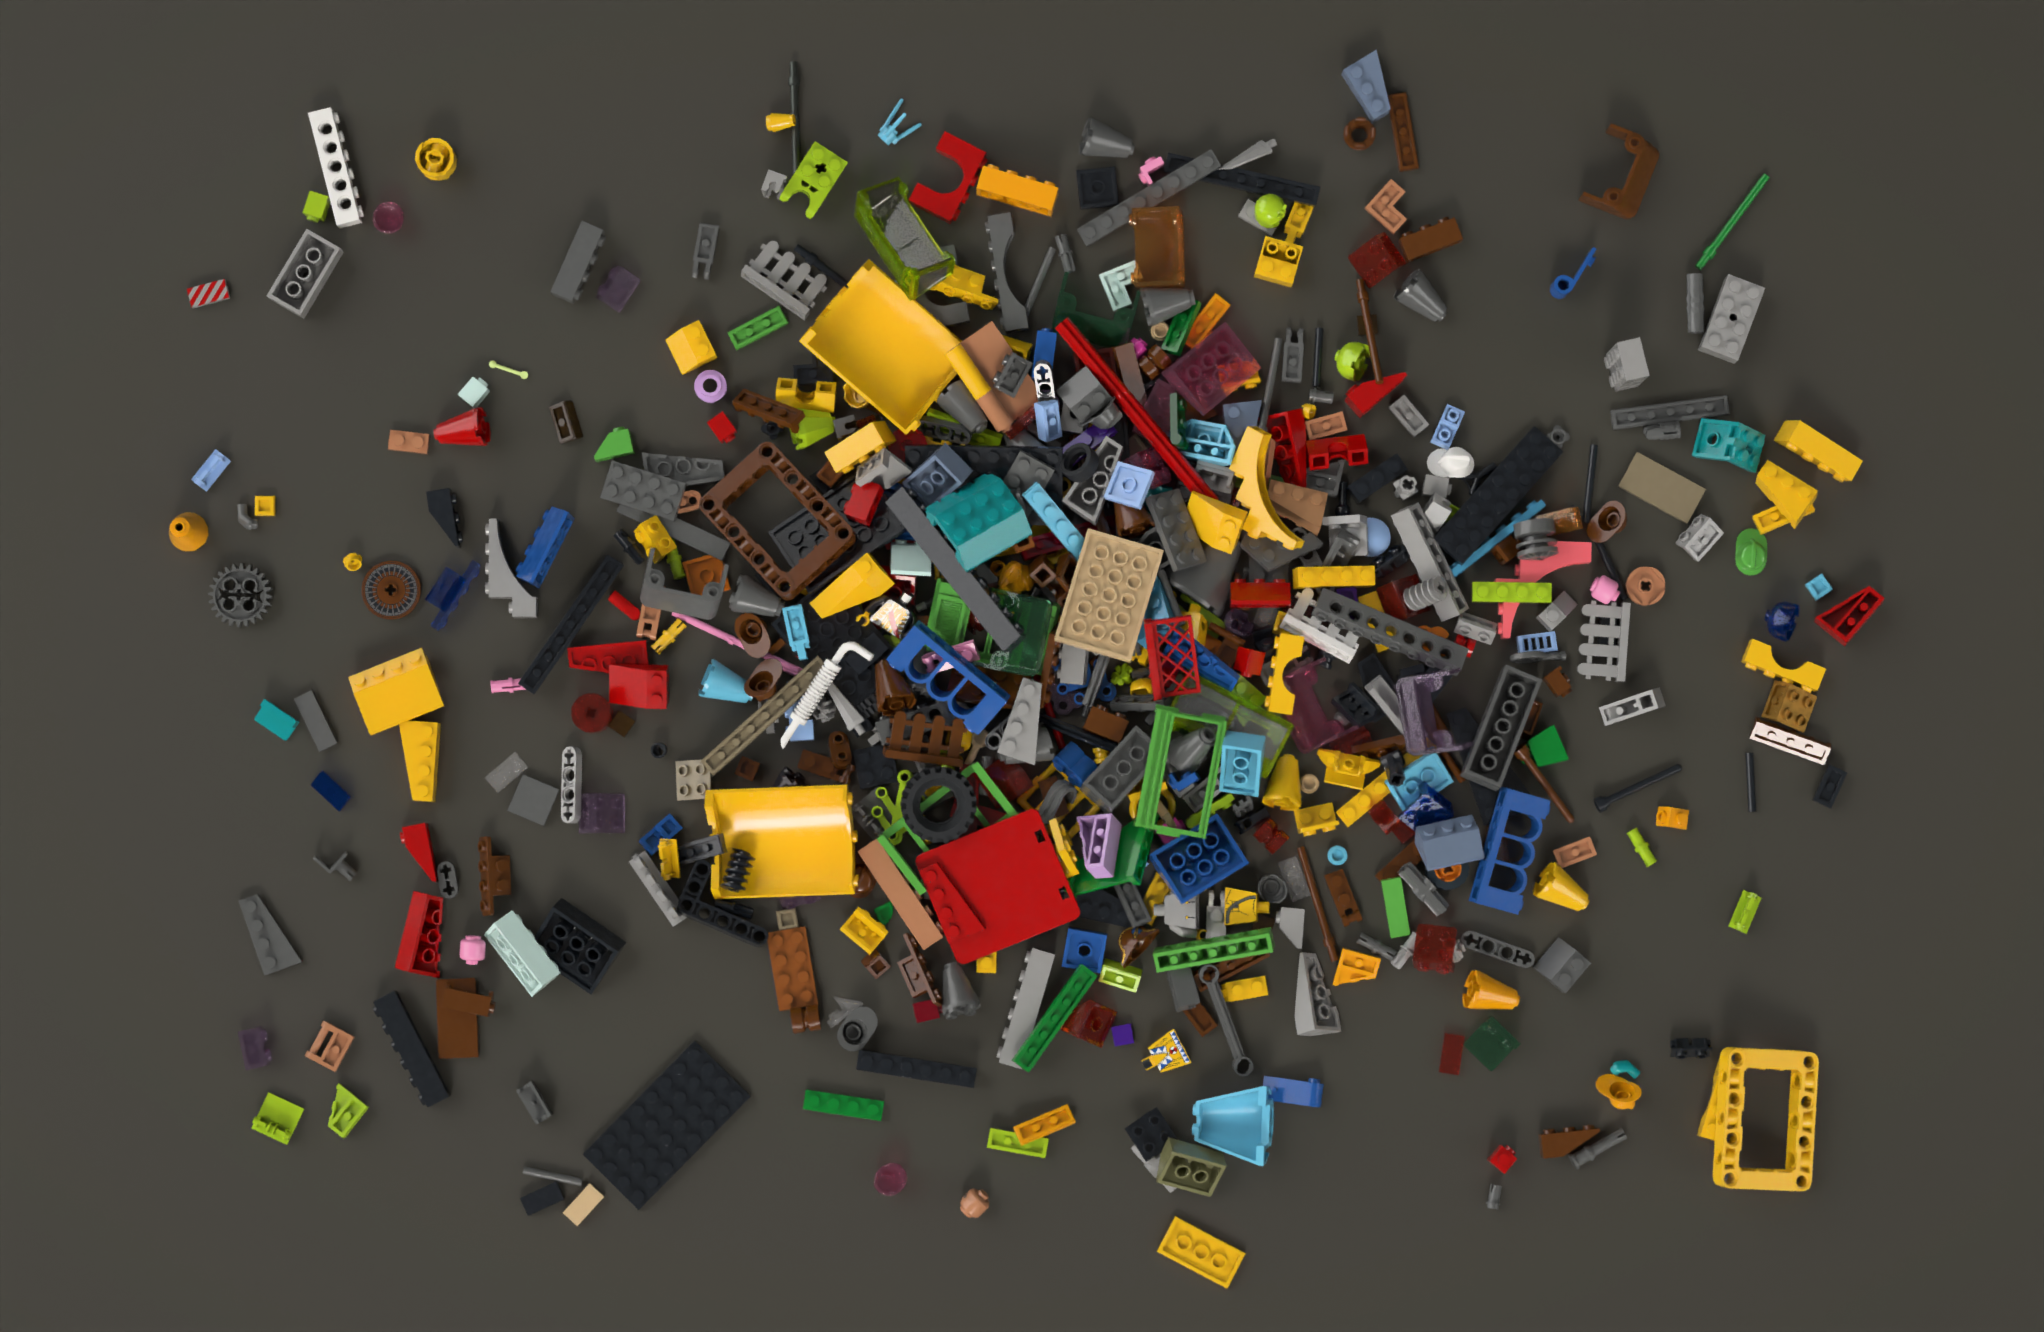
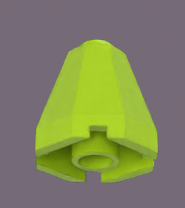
[789,408,836,450]

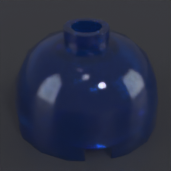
[1764,602,1800,642]

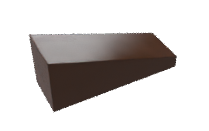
[1520,700,1543,741]

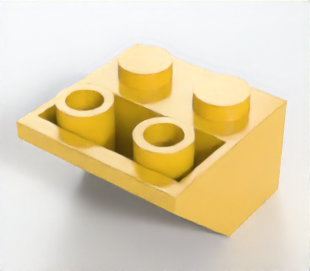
[1254,236,1303,287]

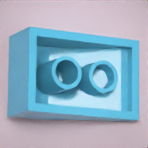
[1219,730,1266,797]

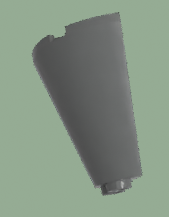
[1157,539,1242,619]

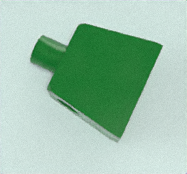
[1520,725,1569,767]

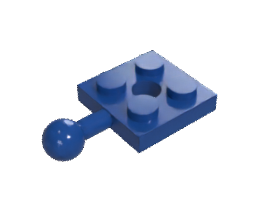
[1062,927,1108,974]

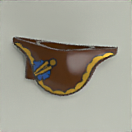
[1118,925,1160,969]

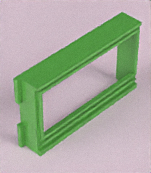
[1133,704,1227,839]

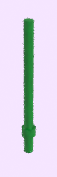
[1695,173,1770,271]

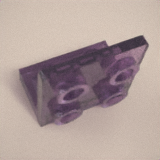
[579,793,625,834]

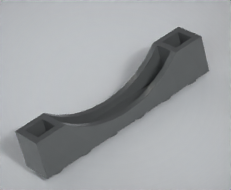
[985,212,1030,334]

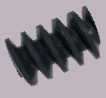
[720,848,755,893]

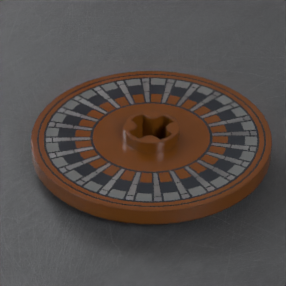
[362,561,421,620]

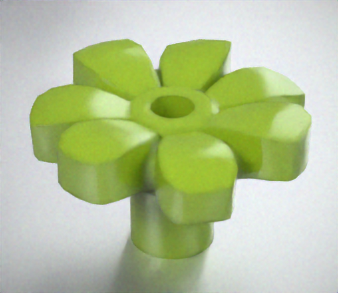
[1111,663,1133,686]

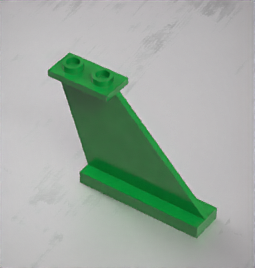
[1064,813,1159,898]

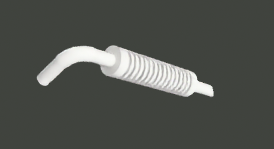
[781,642,874,749]

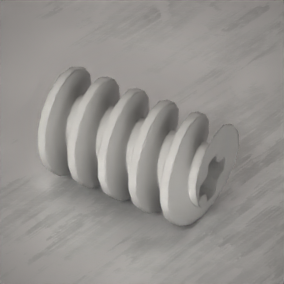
[1403,576,1448,611]

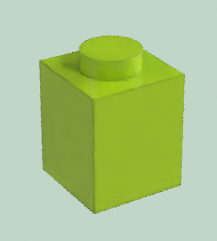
[303,191,331,223]

